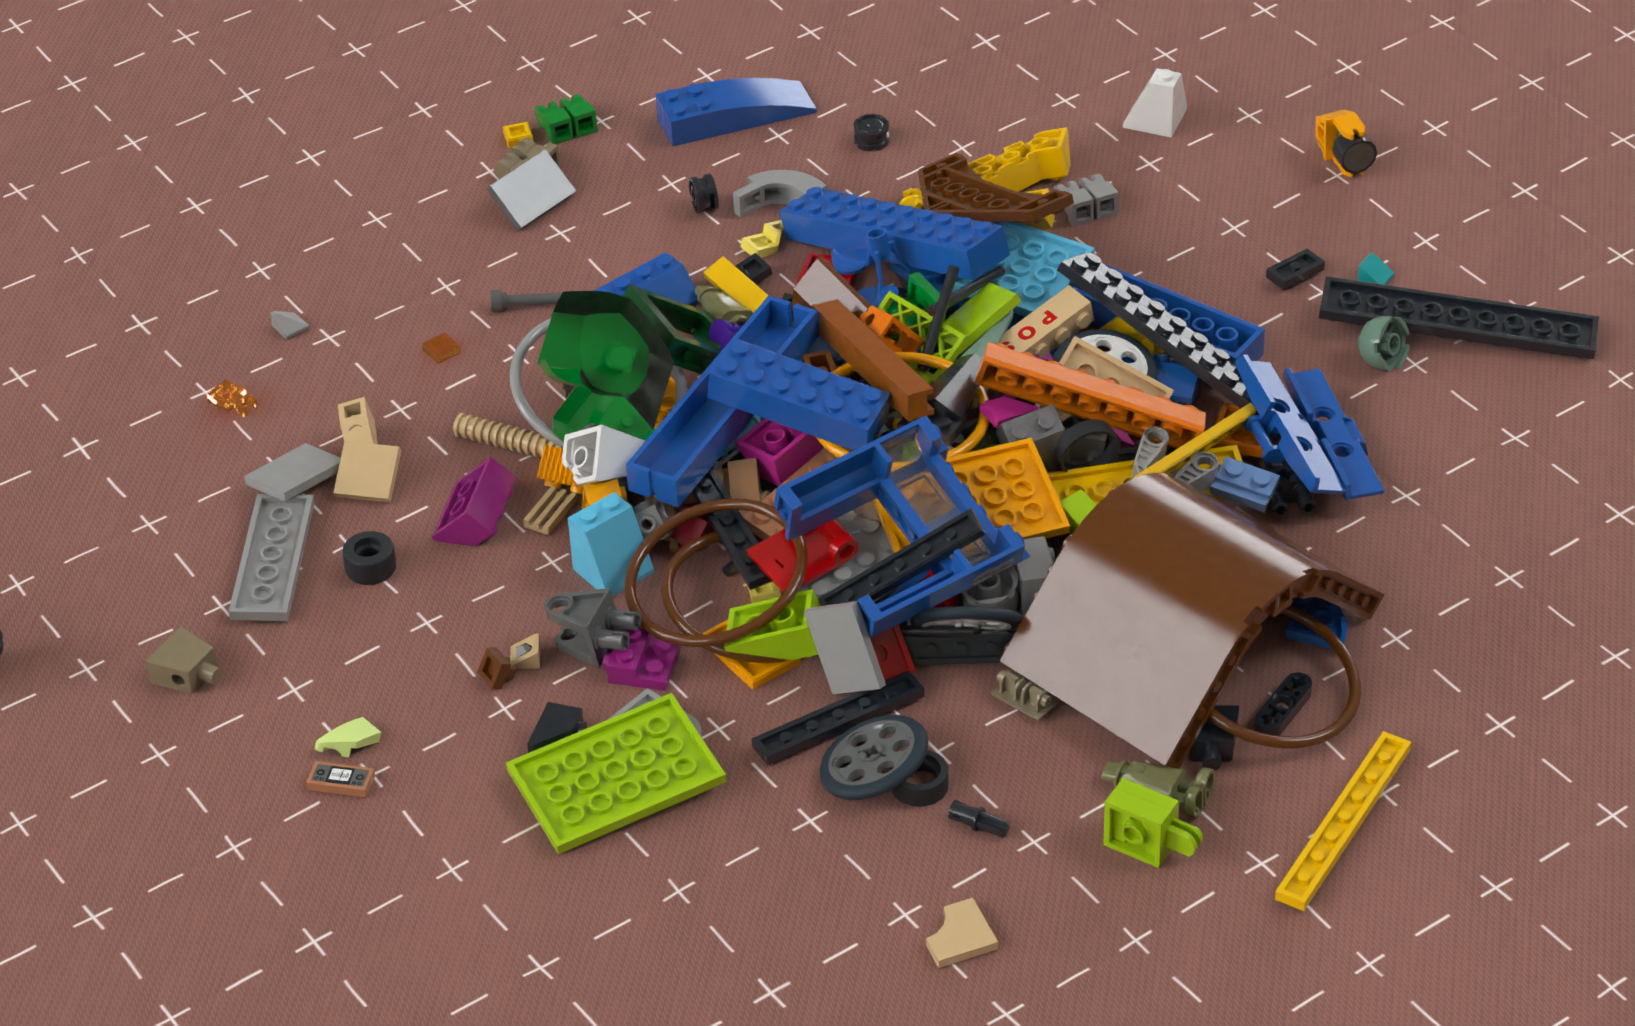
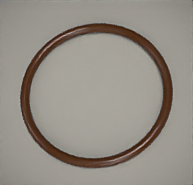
[624,498,808,647]
[661,531,787,663]
[1208,605,1361,749]

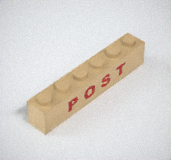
[970,285,1094,409]

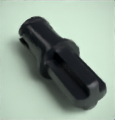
[948,800,1010,838]

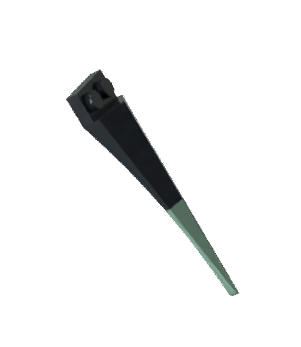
[897,310,1013,446]

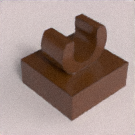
[477,647,518,689]

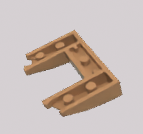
[644,458,762,552]

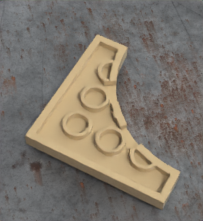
[1035,336,1174,425]

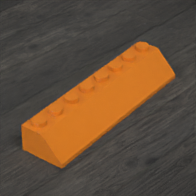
[974,342,1206,449]

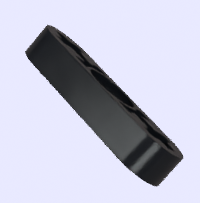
[1255,672,1312,736]

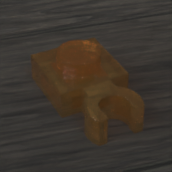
[207,379,258,417]

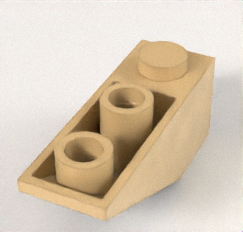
[338,397,378,444]

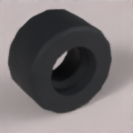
[342,531,396,585]

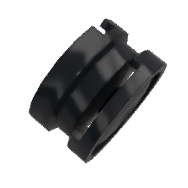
[853,114,889,152]
[688,173,719,214]

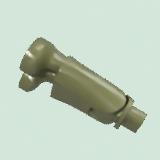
[694,286,753,326]
[1101,760,1215,817]

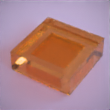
[422,332,461,364]

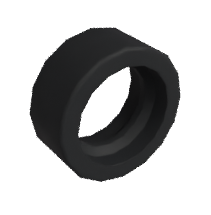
[890,750,949,807]

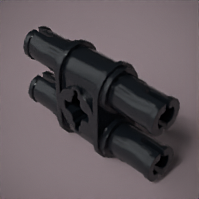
[1253,457,1317,518]

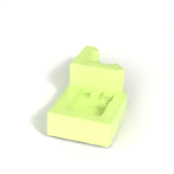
[315,717,381,758]

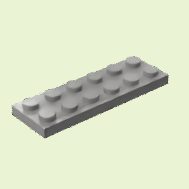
[229,494,315,621]

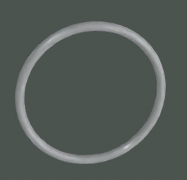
[510,318,687,448]

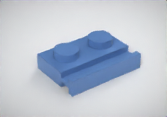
[1210,456,1280,512]

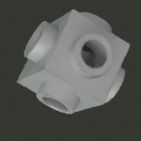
[633,500,673,541]

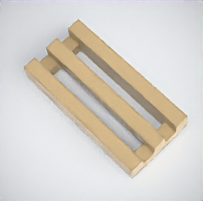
[523,486,577,535]

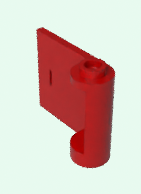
[746,519,859,593]

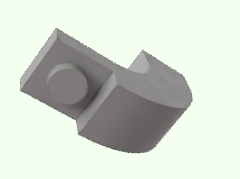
[733,170,827,218]

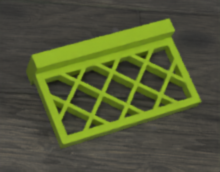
[878,291,969,385]

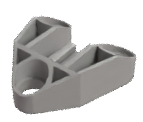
[1131,426,1219,492]

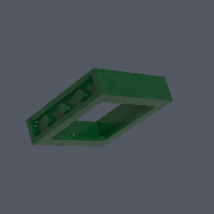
[623,284,722,375]

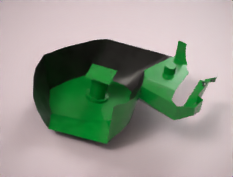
[537,291,674,442]

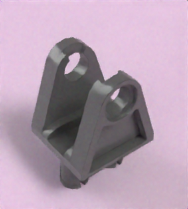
[544,589,641,667]

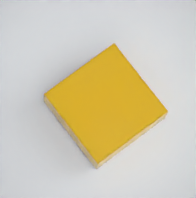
[503,122,533,148]

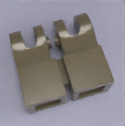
[493,138,561,179]

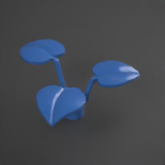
[832,228,943,308]

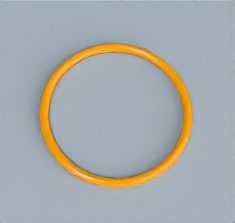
[816,352,990,471]

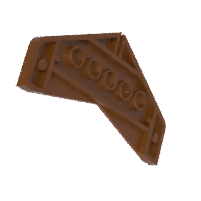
[918,153,1074,224]

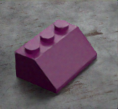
[432,457,516,546]

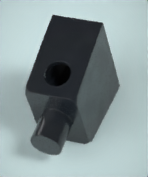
[1187,705,1239,771]

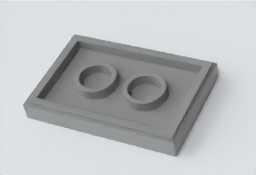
[245,443,341,502]
[804,601,886,694]

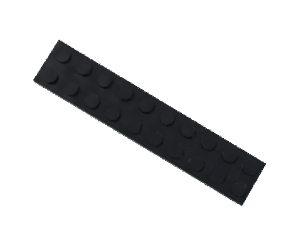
[1057,252,1281,415]
[1319,276,1599,359]

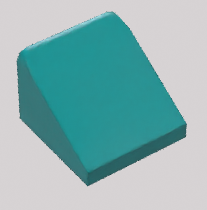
[1357,253,1394,285]

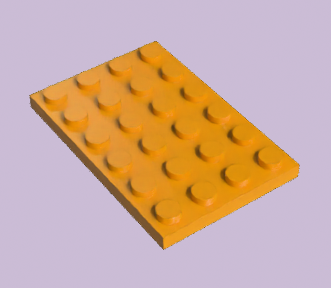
[873,437,1070,560]

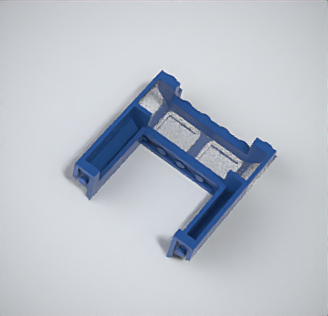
[774,415,1031,638]

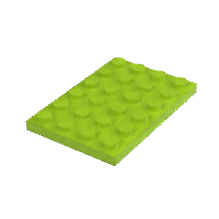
[506,693,727,854]

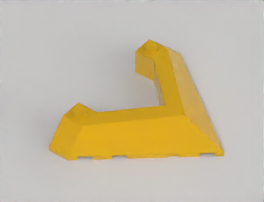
[903,127,1071,231]

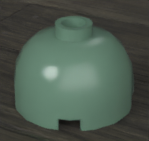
[1357,316,1410,371]

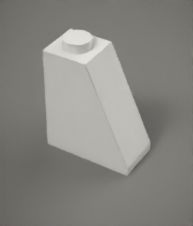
[1123,68,1187,138]
[562,425,645,486]

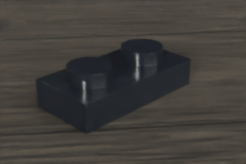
[1266,248,1325,290]

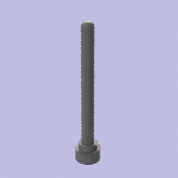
[491,290,562,312]

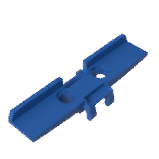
[1235,354,1346,494]
[1283,368,1384,500]

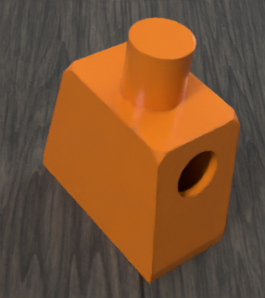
[859,305,924,352]

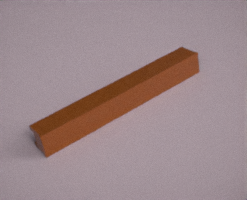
[812,299,934,421]

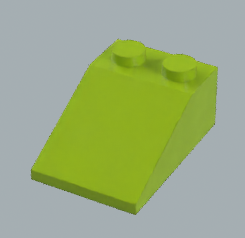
[724,589,821,660]

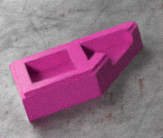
[980,396,1039,428]

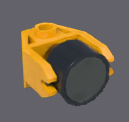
[1316,109,1377,177]

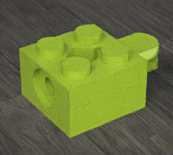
[1103,778,1203,868]

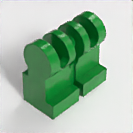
[535,94,598,144]

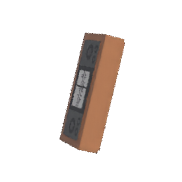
[306,761,375,798]

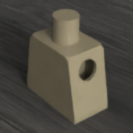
[145,627,223,693]

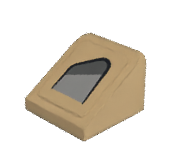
[510,633,541,670]

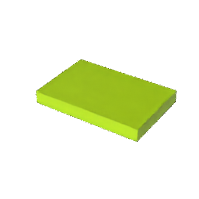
[937,282,1021,354]

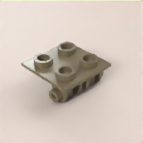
[991,670,1062,721]

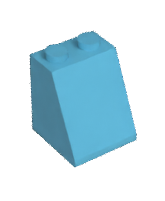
[568,492,654,596]

